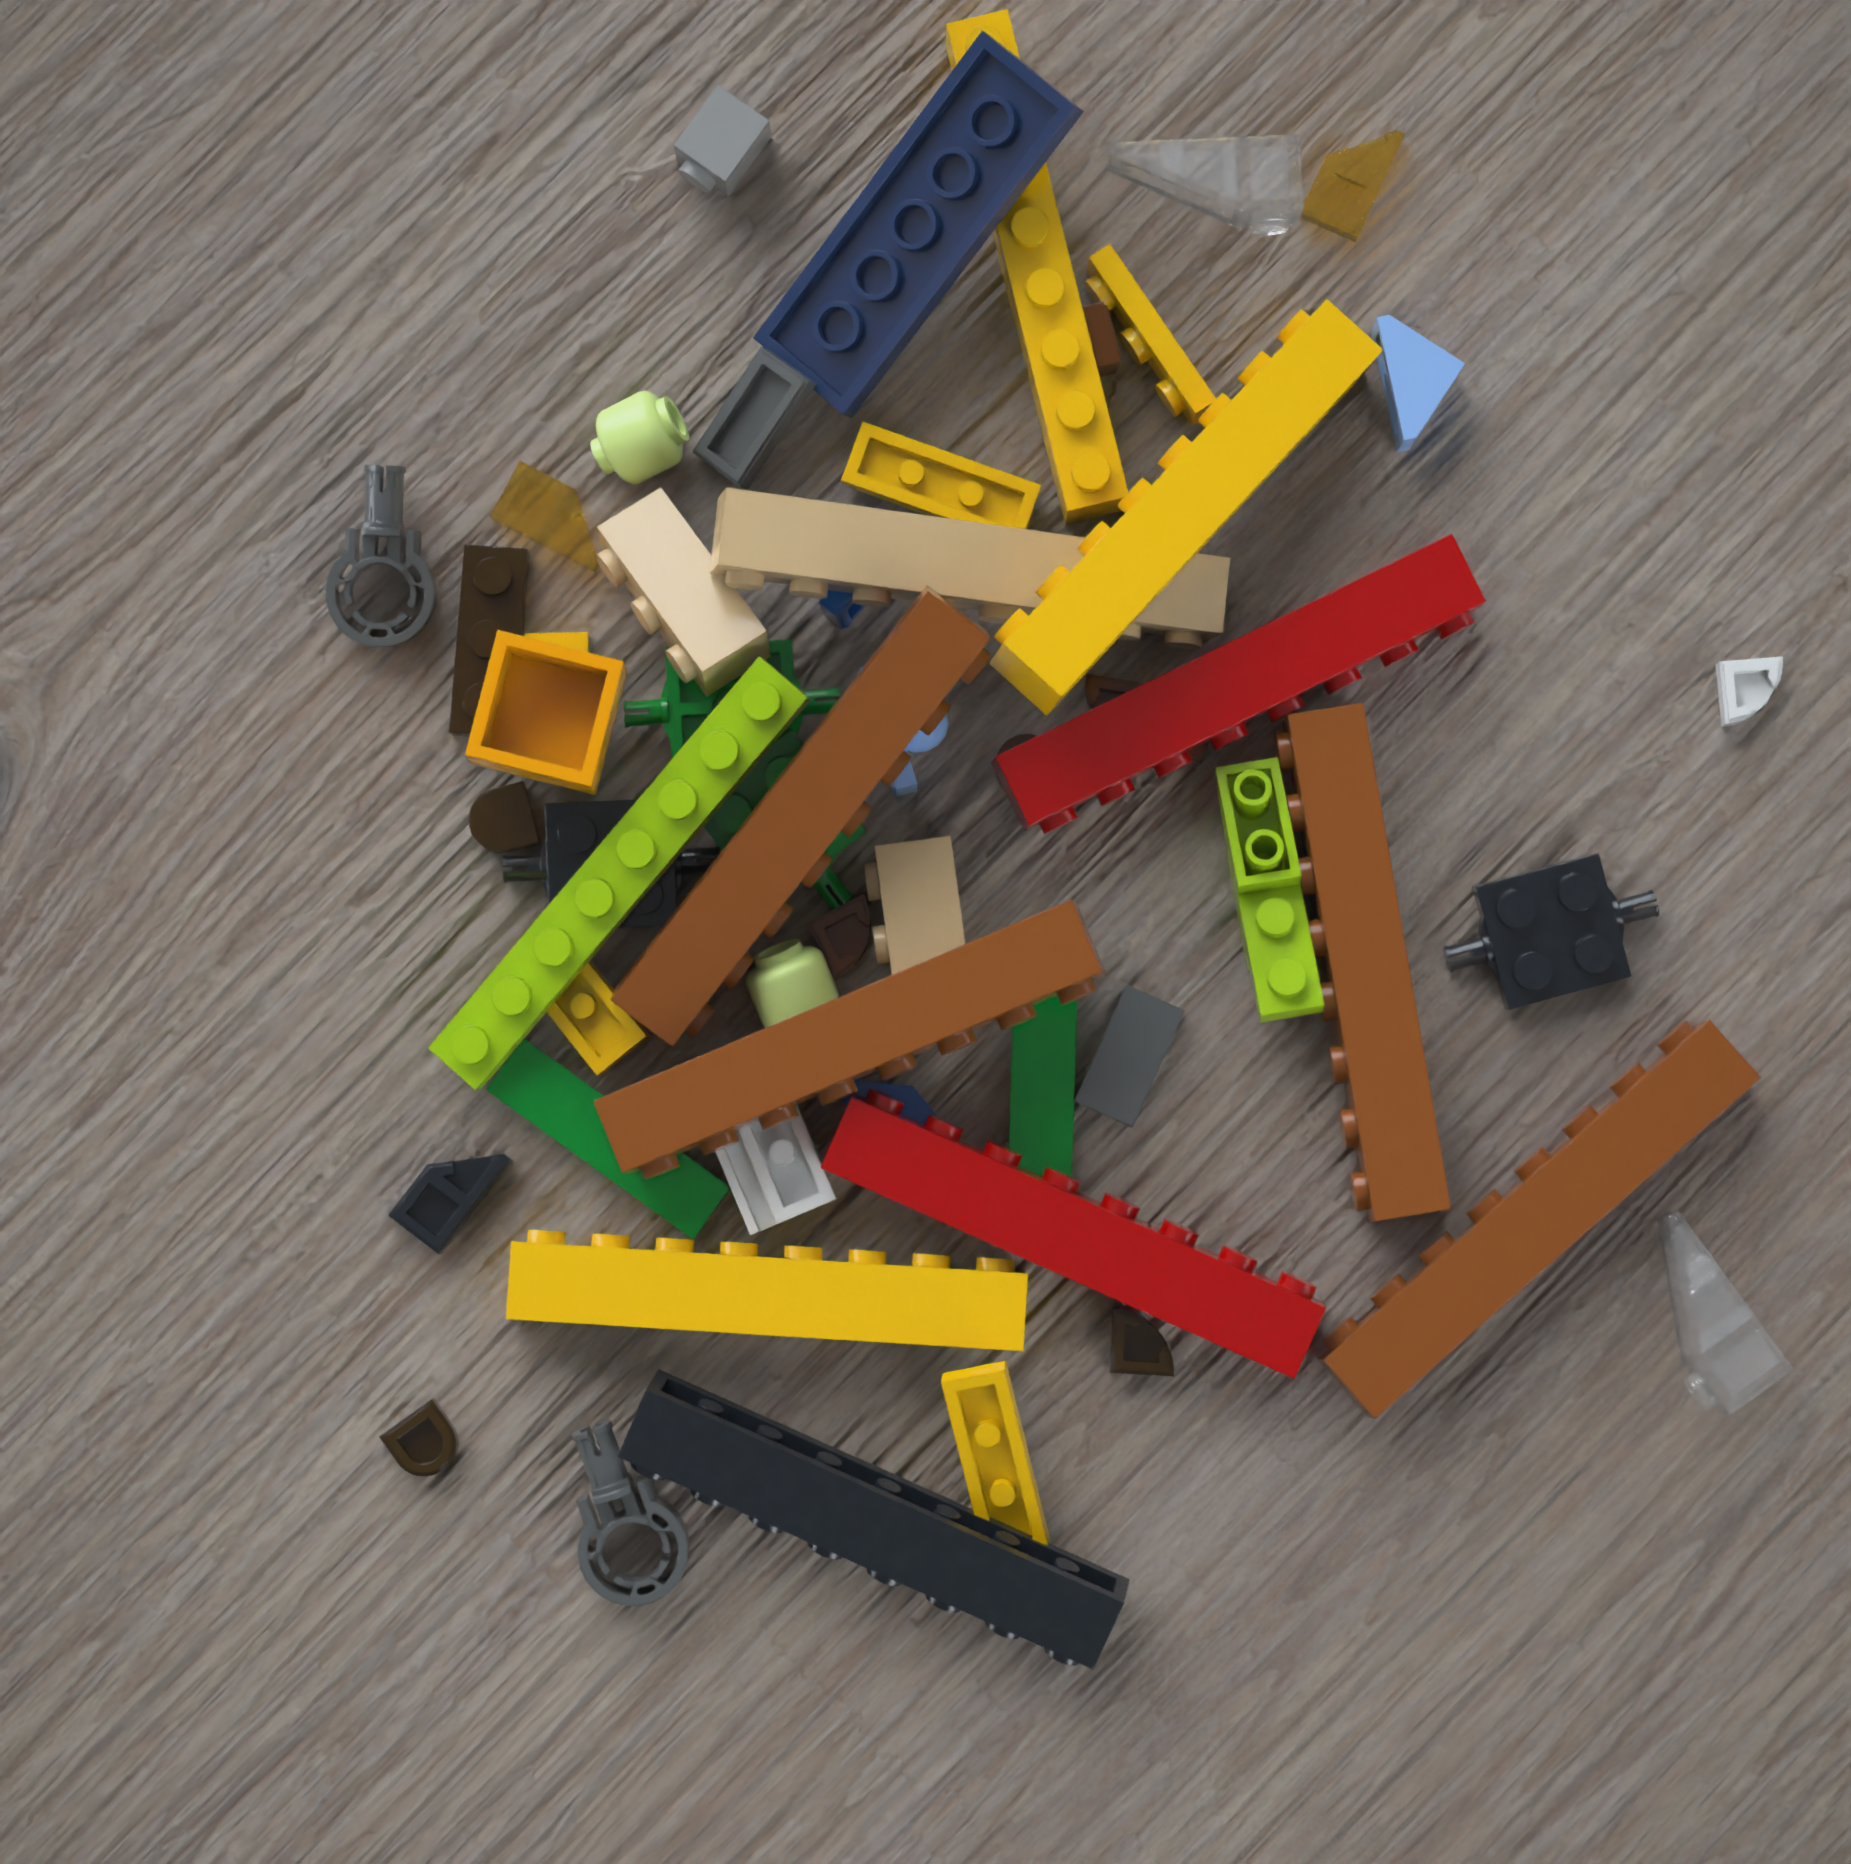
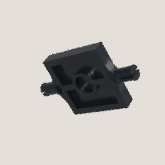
[503,799,720,928]
[1443,853,1660,1010]

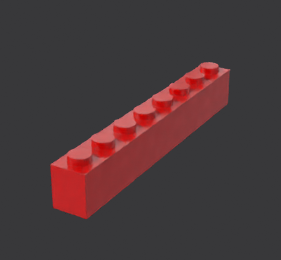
[991,534,1486,835]
[820,1088,1326,1379]

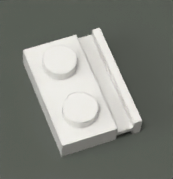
[716,1104,837,1235]

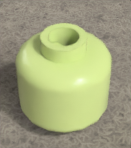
[590,390,689,485]
[745,939,839,1028]

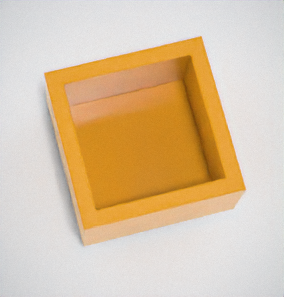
[465,630,627,795]

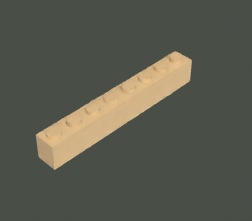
[709,488,1230,649]

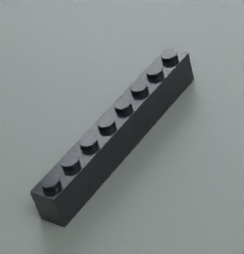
[617,1369,1130,1669]

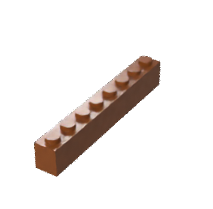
[611,585,992,1047]
[1274,702,1451,1223]
[593,899,1107,1180]
[1318,1019,1761,1419]

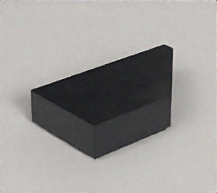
[388,1154,513,1254]

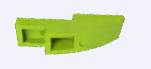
[1215,757,1325,1023]

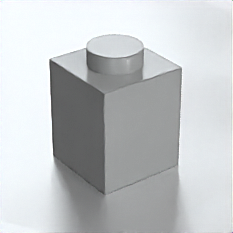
[674,85,771,197]

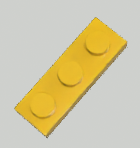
[1084,244,1216,426]
[841,421,1041,529]
[941,1361,1050,1546]

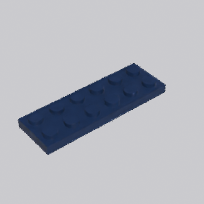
[753,30,1084,418]

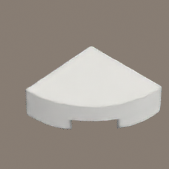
[1715,657,1783,727]

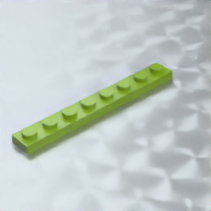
[428,656,811,1090]

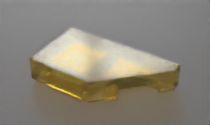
[1299,130,1405,242]
[490,461,599,573]

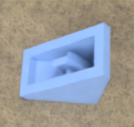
[1370,315,1465,452]

